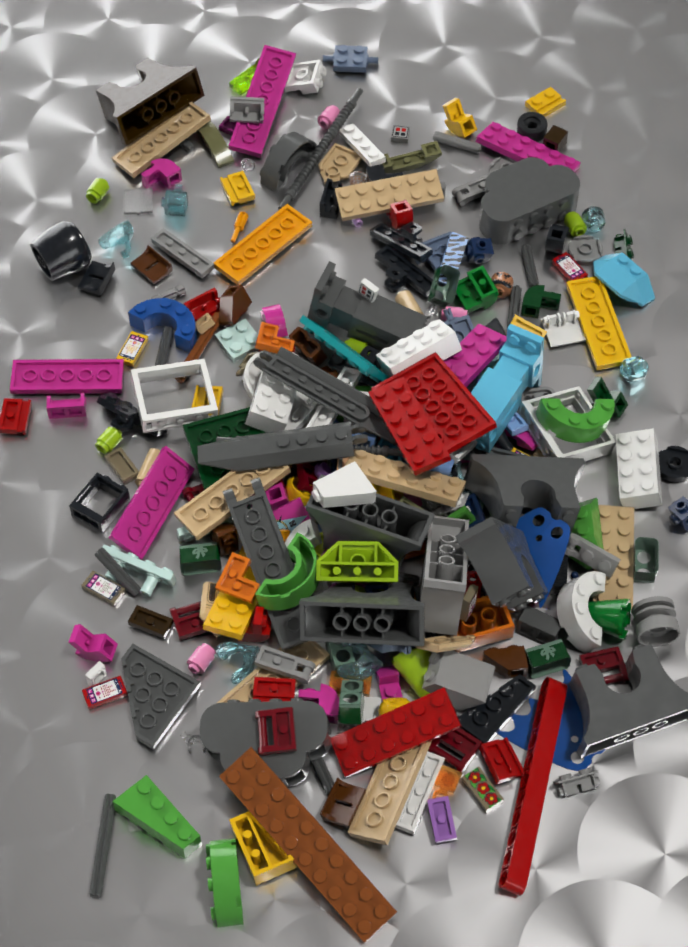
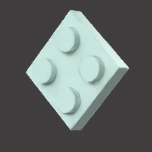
[214,319,259,363]

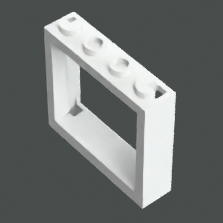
[131,359,218,433]
[518,386,616,461]

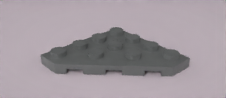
[121,644,201,750]

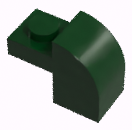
[521,285,561,319]
[587,377,628,418]

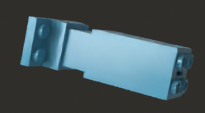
[471,324,544,453]

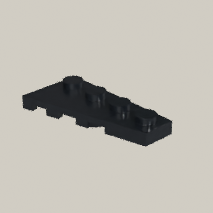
[458,674,536,744]

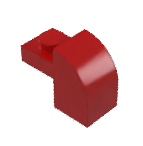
[386,200,413,230]
[238,606,272,643]

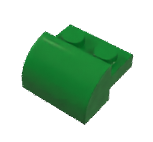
[456,265,499,314]

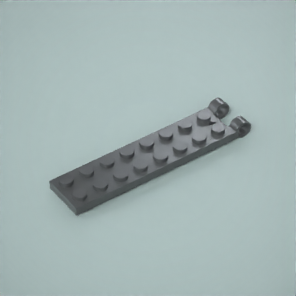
[223,477,308,651]

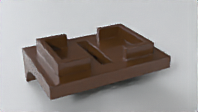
[131,245,173,284]
[320,777,366,827]

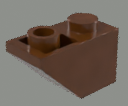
[219,285,252,326]
[210,521,239,557]
[482,645,528,679]

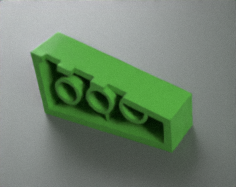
[112,775,202,859]

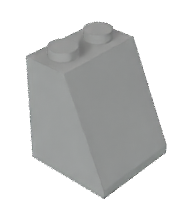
[422,650,495,711]

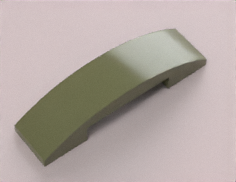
[195,120,234,168]
[380,141,442,173]

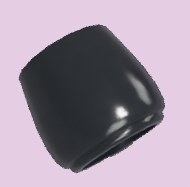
[30,221,92,281]

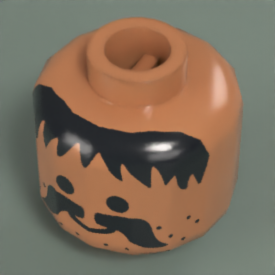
[491,272,514,298]

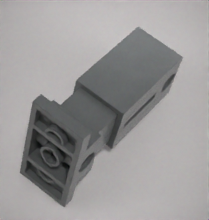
[307,261,427,352]

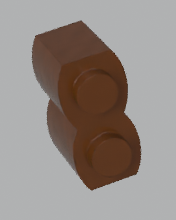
[289,327,327,367]

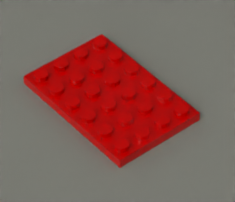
[371,352,497,454]

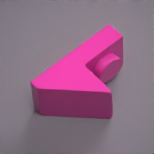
[375,666,403,701]

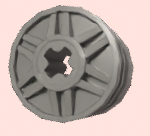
[632,596,680,647]

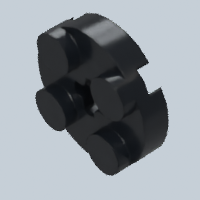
[659,446,688,482]

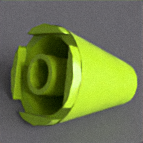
[391,647,431,698]

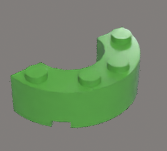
[535,398,615,443]
[255,532,319,611]
[206,838,244,927]

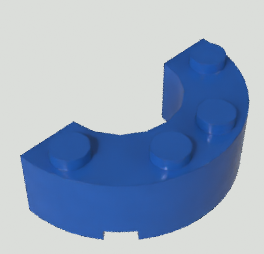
[128,298,197,353]

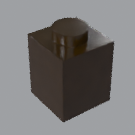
[543,125,568,152]

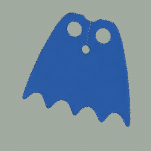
[516,508,570,608]
[498,670,606,771]

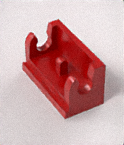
[184,287,220,322]

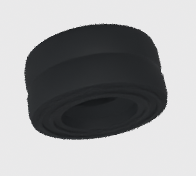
[517,112,548,142]

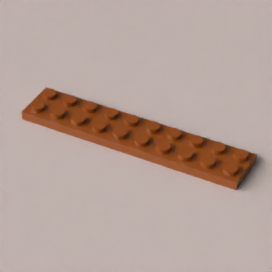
[219,747,397,943]

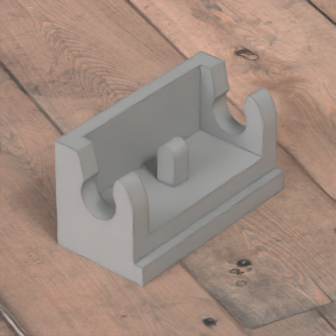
[230,96,264,123]

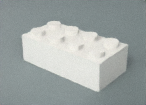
[376,319,462,377]
[245,371,297,433]
[616,428,663,509]

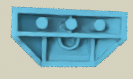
[593,253,655,307]

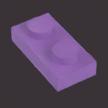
[427,796,457,844]

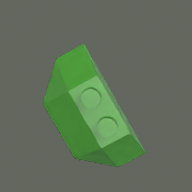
[561,498,604,569]

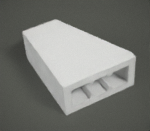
[312,461,377,508]

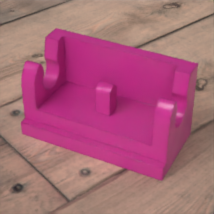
[46,393,86,419]

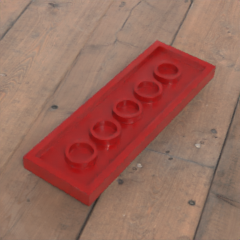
[368,377,451,476]
[331,687,462,778]

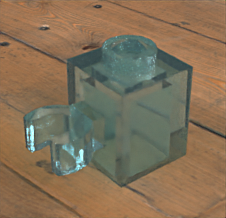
[161,184,188,217]

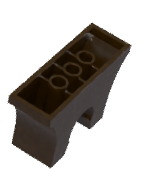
[96,58,205,146]

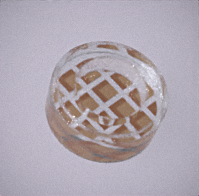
[349,171,366,185]

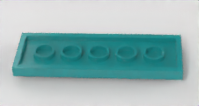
[299,315,390,383]

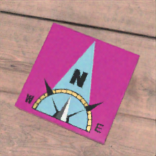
[273,497,311,533]

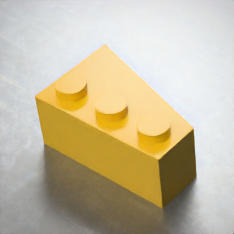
[229,811,296,886]

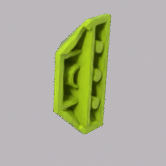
[316,541,399,583]

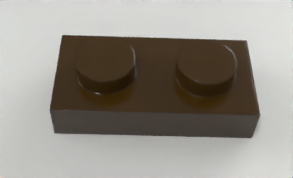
[128,605,174,639]

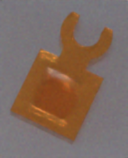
[432,765,462,799]

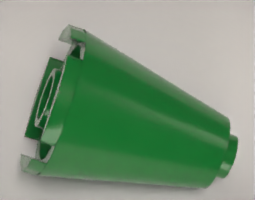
[588,599,631,639]

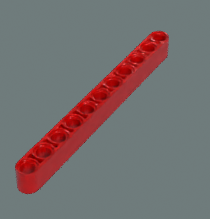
[499,677,567,896]

